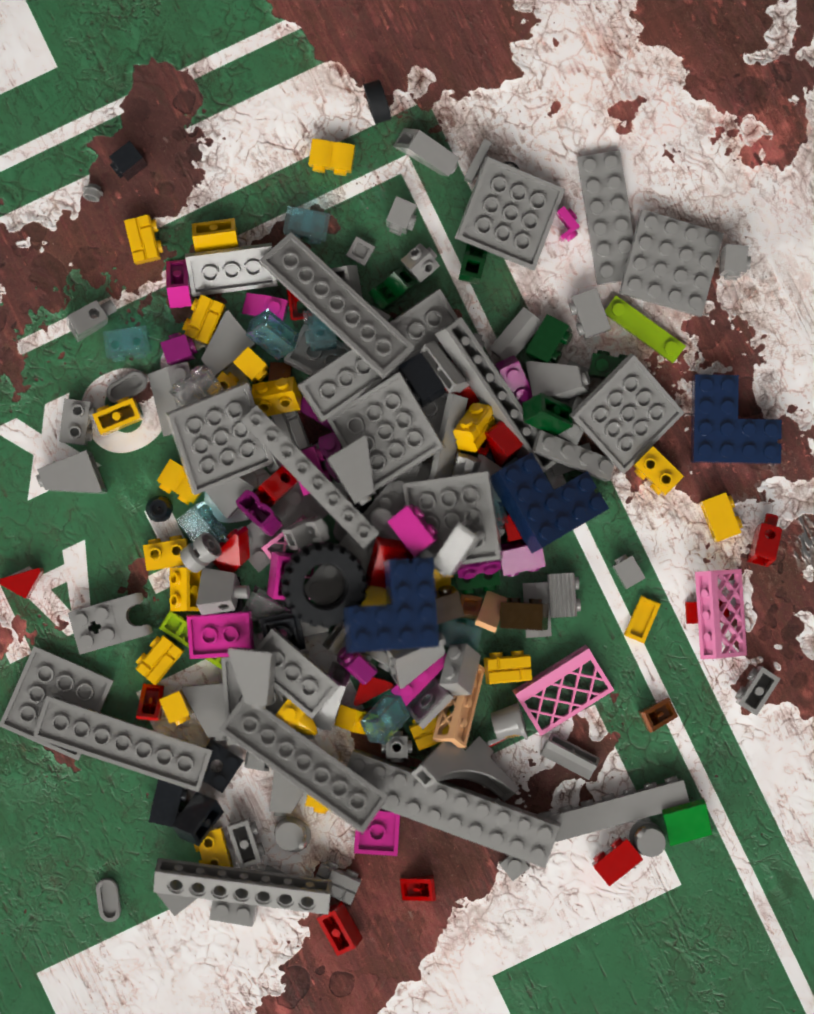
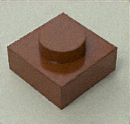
[460,594,483,620]

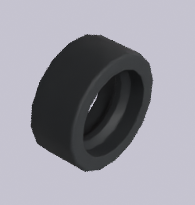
[363,80,391,124]

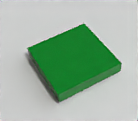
[662,798,712,846]

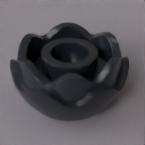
[146,495,173,522]

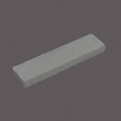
[429,393,468,479]

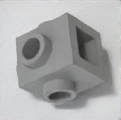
[401,243,440,283]
[381,731,412,762]

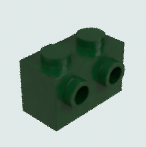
[526,314,573,364]
[588,350,628,379]
[522,393,573,436]
[455,570,501,595]

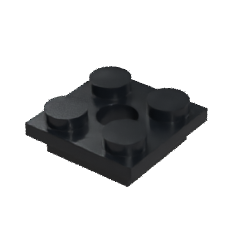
[259,612,307,650]
[203,739,244,793]

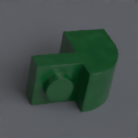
[458,244,487,285]
[369,266,417,309]

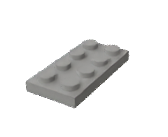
[185,243,278,297]
[256,628,341,719]

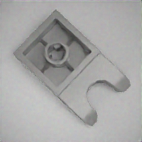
[68,593,153,655]

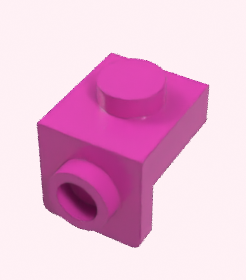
[556,206,580,242]

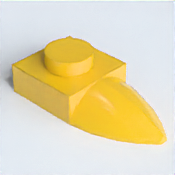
[275,699,318,735]

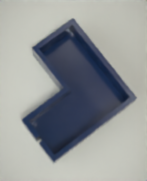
[691,374,782,465]
[490,452,609,554]
[343,557,439,653]

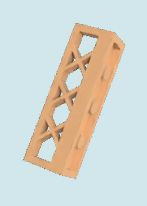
[433,664,485,748]

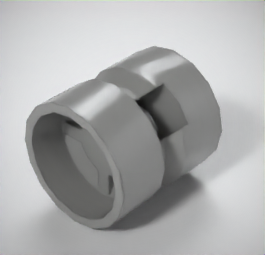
[180,533,222,573]

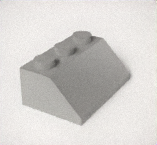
[148,362,199,437]

